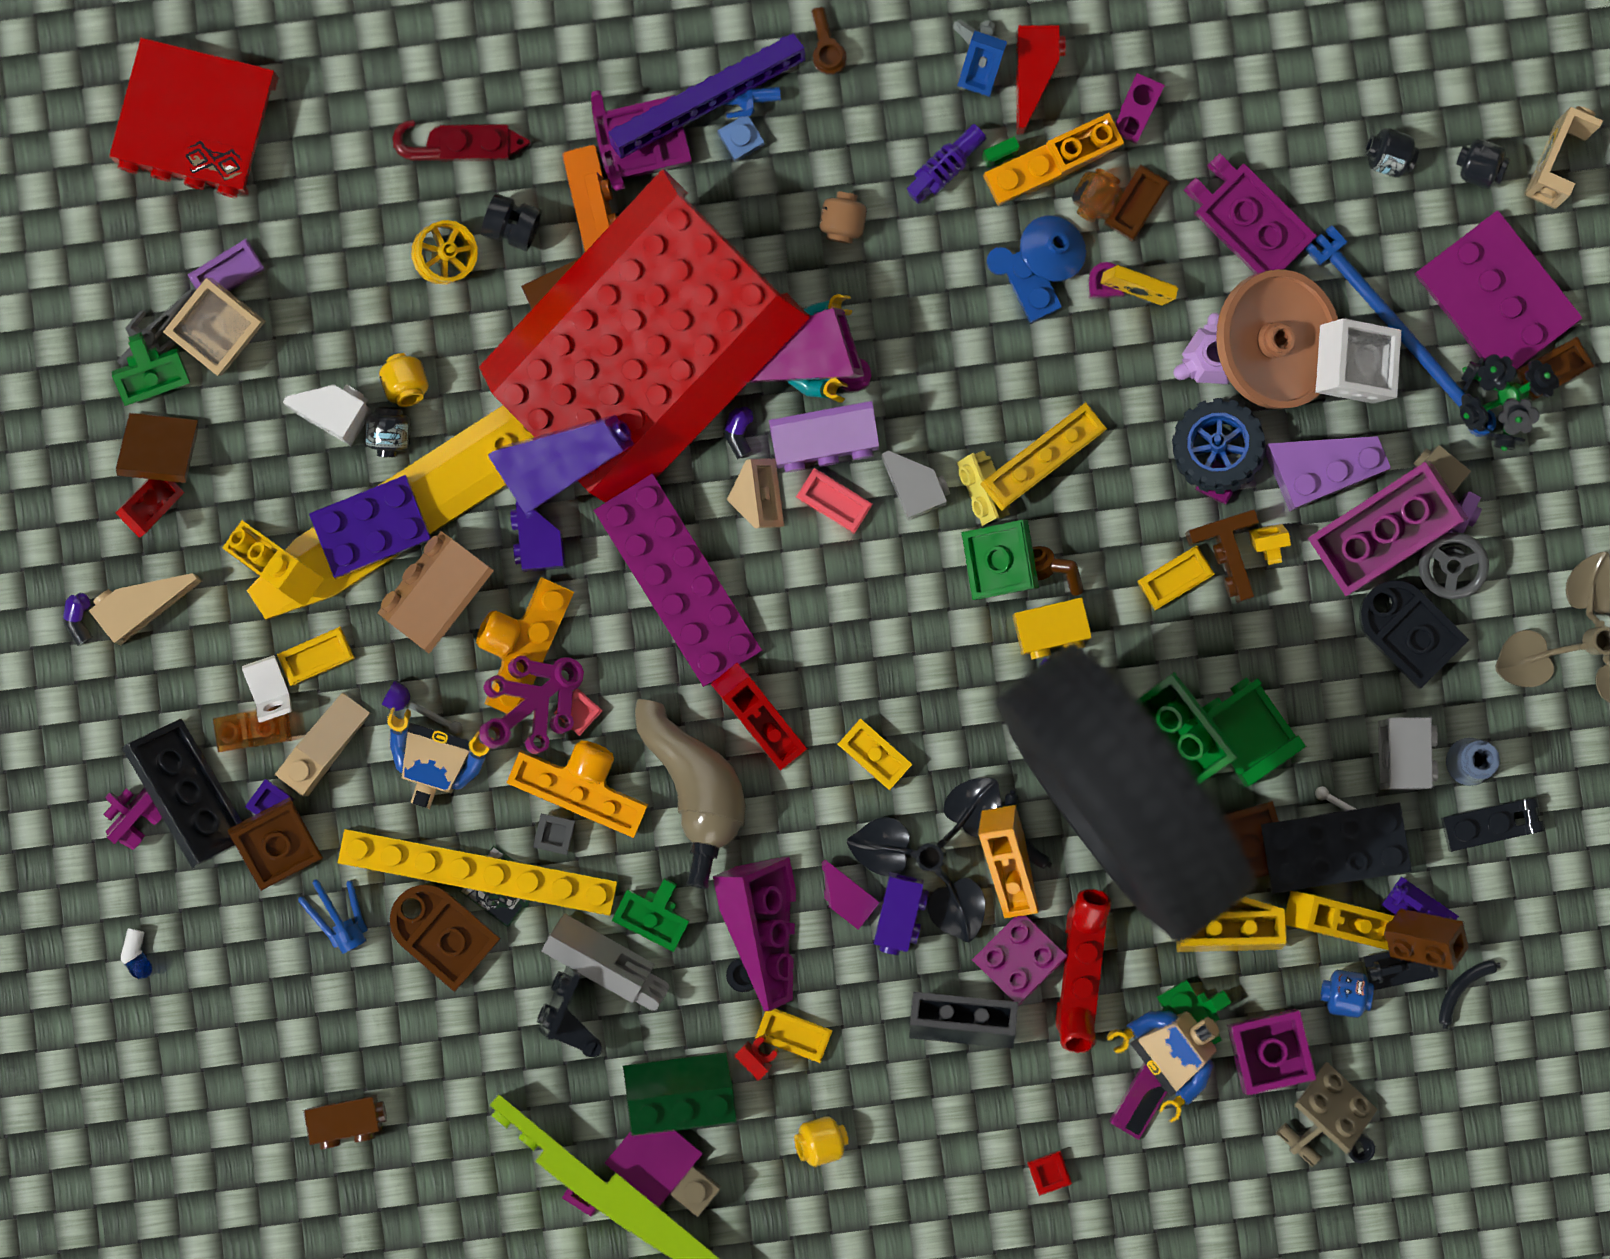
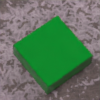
[982,136,1020,168]

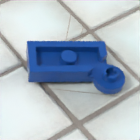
[986,247,1062,324]

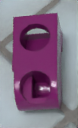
[1115,73,1165,144]

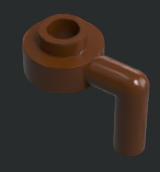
[1033,546,1084,596]

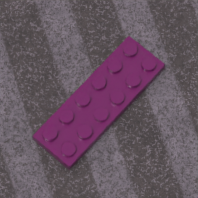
[593,474,762,687]

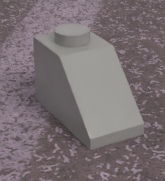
[882,451,950,520]

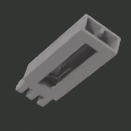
[541,913,669,1011]

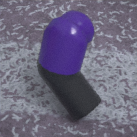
[724,406,754,460]
[63,593,93,646]

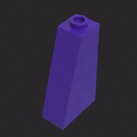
[488,415,634,514]

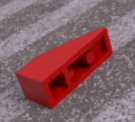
[1016,25,1066,135]
[711,662,807,771]

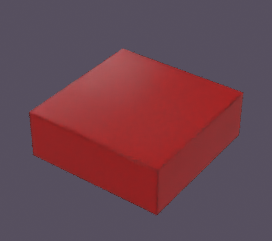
[1027,1150,1072,1196]

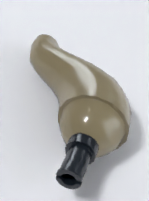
[635,699,746,889]

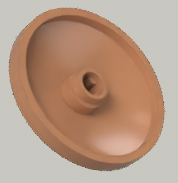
[1216,269,1338,409]

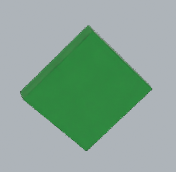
[961,520,1039,600]

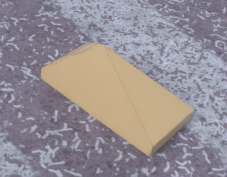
[727,458,784,528]

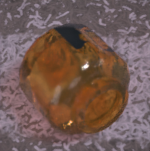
[1072,168,1123,222]

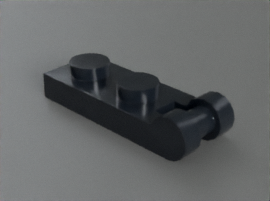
[1441,797,1545,852]

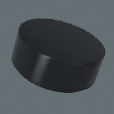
[726,958,754,992]

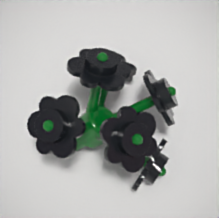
[1459,354,1559,451]

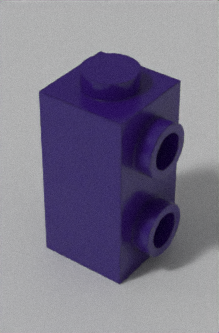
[874,872,929,955]

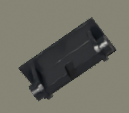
[1363,951,1439,991]

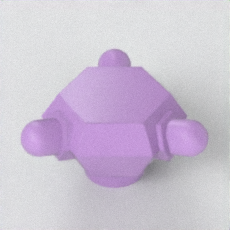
[1173,313,1230,384]

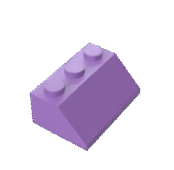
[769,401,879,473]

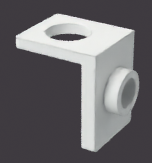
[242,655,292,723]

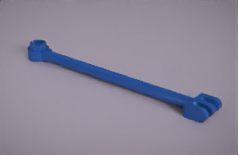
[1305,225,1496,437]

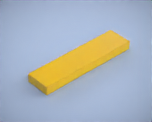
[980,402,1107,511]

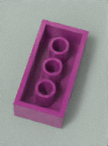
[1308,460,1469,596]

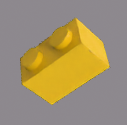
[1012,597,1092,660]

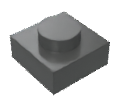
[533,813,576,855]

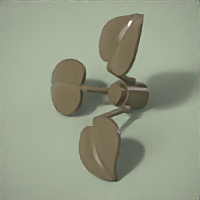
[1495,552,1610,703]

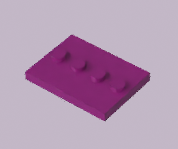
[1415,210,1583,369]

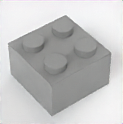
[1378,718,1438,790]

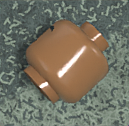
[819,192,867,244]

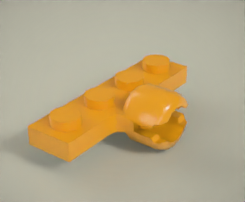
[476,577,574,714]
[506,740,649,838]

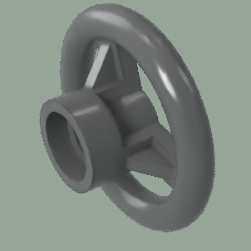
[1419,532,1489,599]

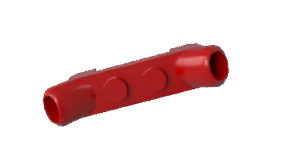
[1055,889,1112,1053]

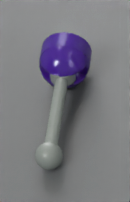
[382,680,463,735]

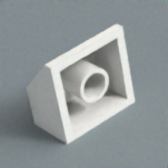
[282,384,372,446]

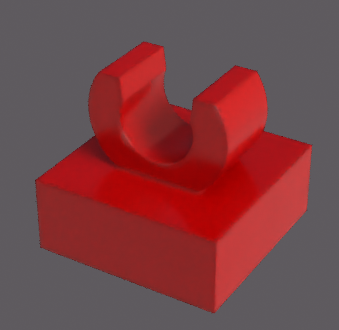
[734,1035,779,1081]

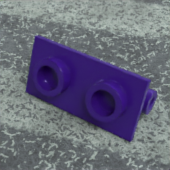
[1382,876,1459,920]

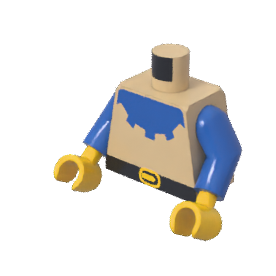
[387,707,494,809]
[1107,1011,1219,1122]

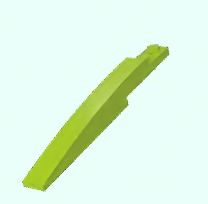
[490,1095,719,1259]

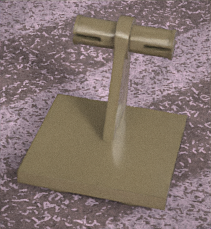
[1275,1061,1378,1167]

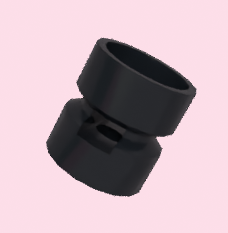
[481,193,542,252]

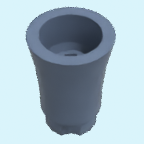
[1446,737,1500,786]

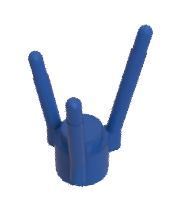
[298,879,368,954]

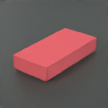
[796,468,873,534]

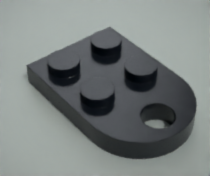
[1359,581,1469,689]

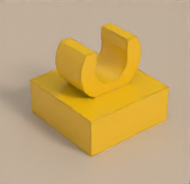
[1249,524,1291,565]

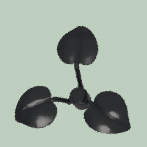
[847,778,1002,942]

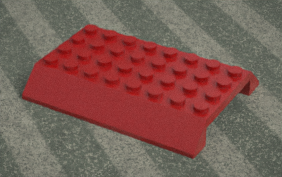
[479,169,811,502]

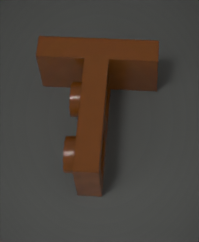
[1185,509,1259,603]

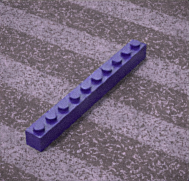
[608,33,806,159]

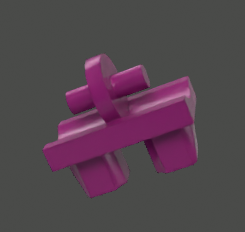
[104,787,162,850]

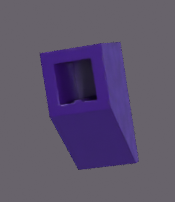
[510,501,566,572]

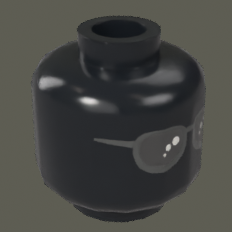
[1456,139,1510,189]

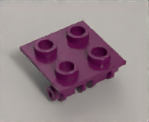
[972,915,1068,1006]

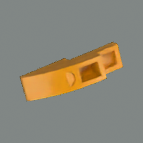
[983,113,1124,206]

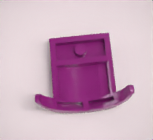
[591,90,691,191]

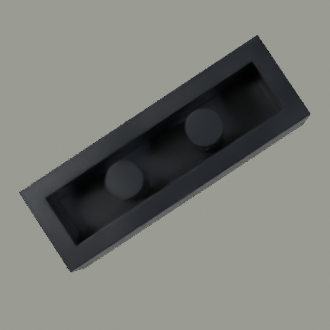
[909,992,1018,1049]

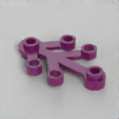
[479,656,584,754]

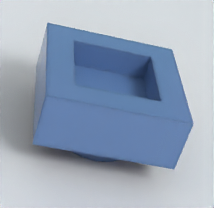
[717,116,765,162]

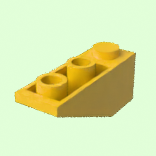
[222,520,324,607]

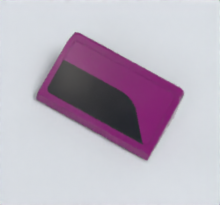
[1109,1062,1167,1140]

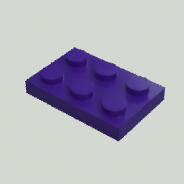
[309,475,431,579]

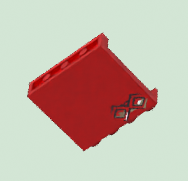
[109,38,279,198]

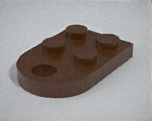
[390,885,501,992]

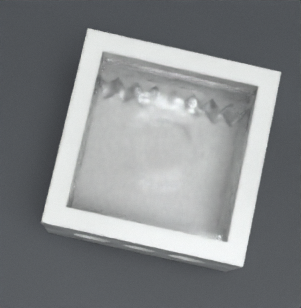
[1316,318,1401,404]

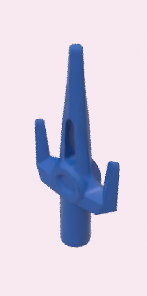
[723,87,781,118]

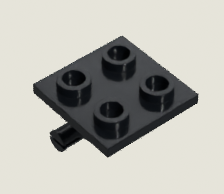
[537,966,602,1058]

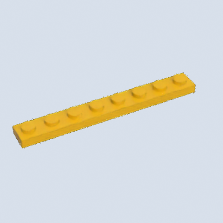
[338,829,618,916]

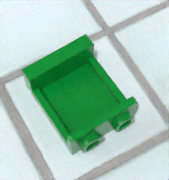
[1202,677,1307,787]

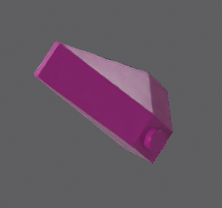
[713,857,796,1011]

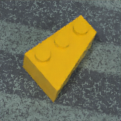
[1176,897,1286,952]

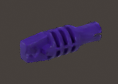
[907,124,987,204]

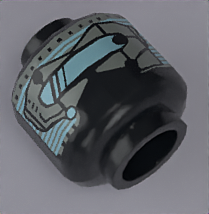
[1365,128,1419,178]
[365,407,411,457]

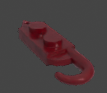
[392,120,531,162]

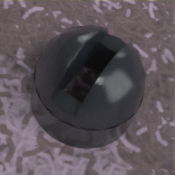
[1347,1133,1376,1163]

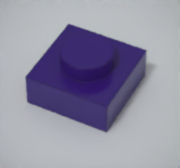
[245,779,295,815]

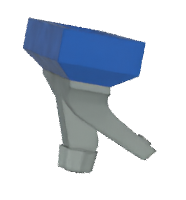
[953,19,1007,97]

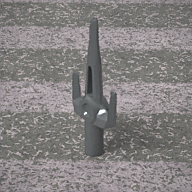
[117,290,193,367]

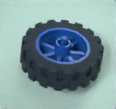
[1172,398,1266,494]

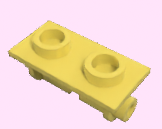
[957,451,1011,526]

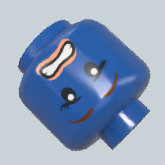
[1321,970,1373,1018]

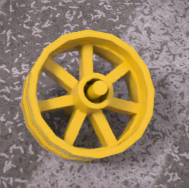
[411,220,478,285]

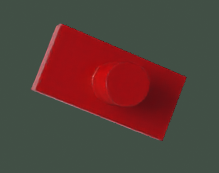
[115,479,185,538]

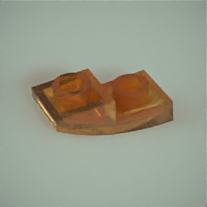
[213,707,292,753]

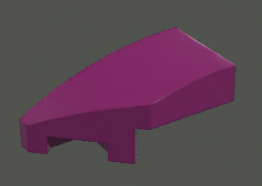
[822,859,880,930]

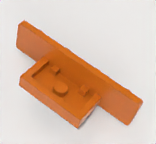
[563,145,617,252]

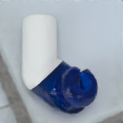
[121,928,153,979]

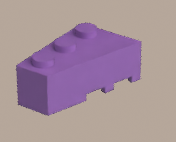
[1266,436,1391,512]

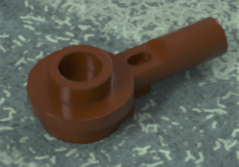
[811,7,847,75]

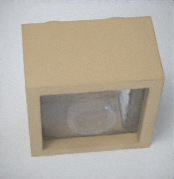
[163,278,266,376]

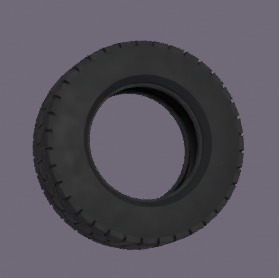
[997,643,1256,943]

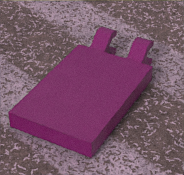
[1183,153,1317,274]

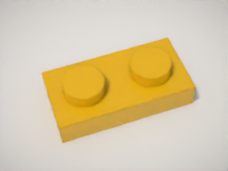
[837,718,912,790]

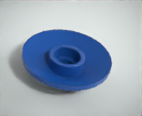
[1020,215,1086,282]

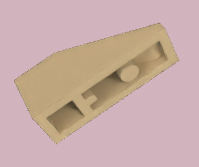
[89,573,202,645]
[275,692,371,796]

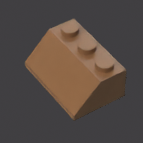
[377,531,493,654]

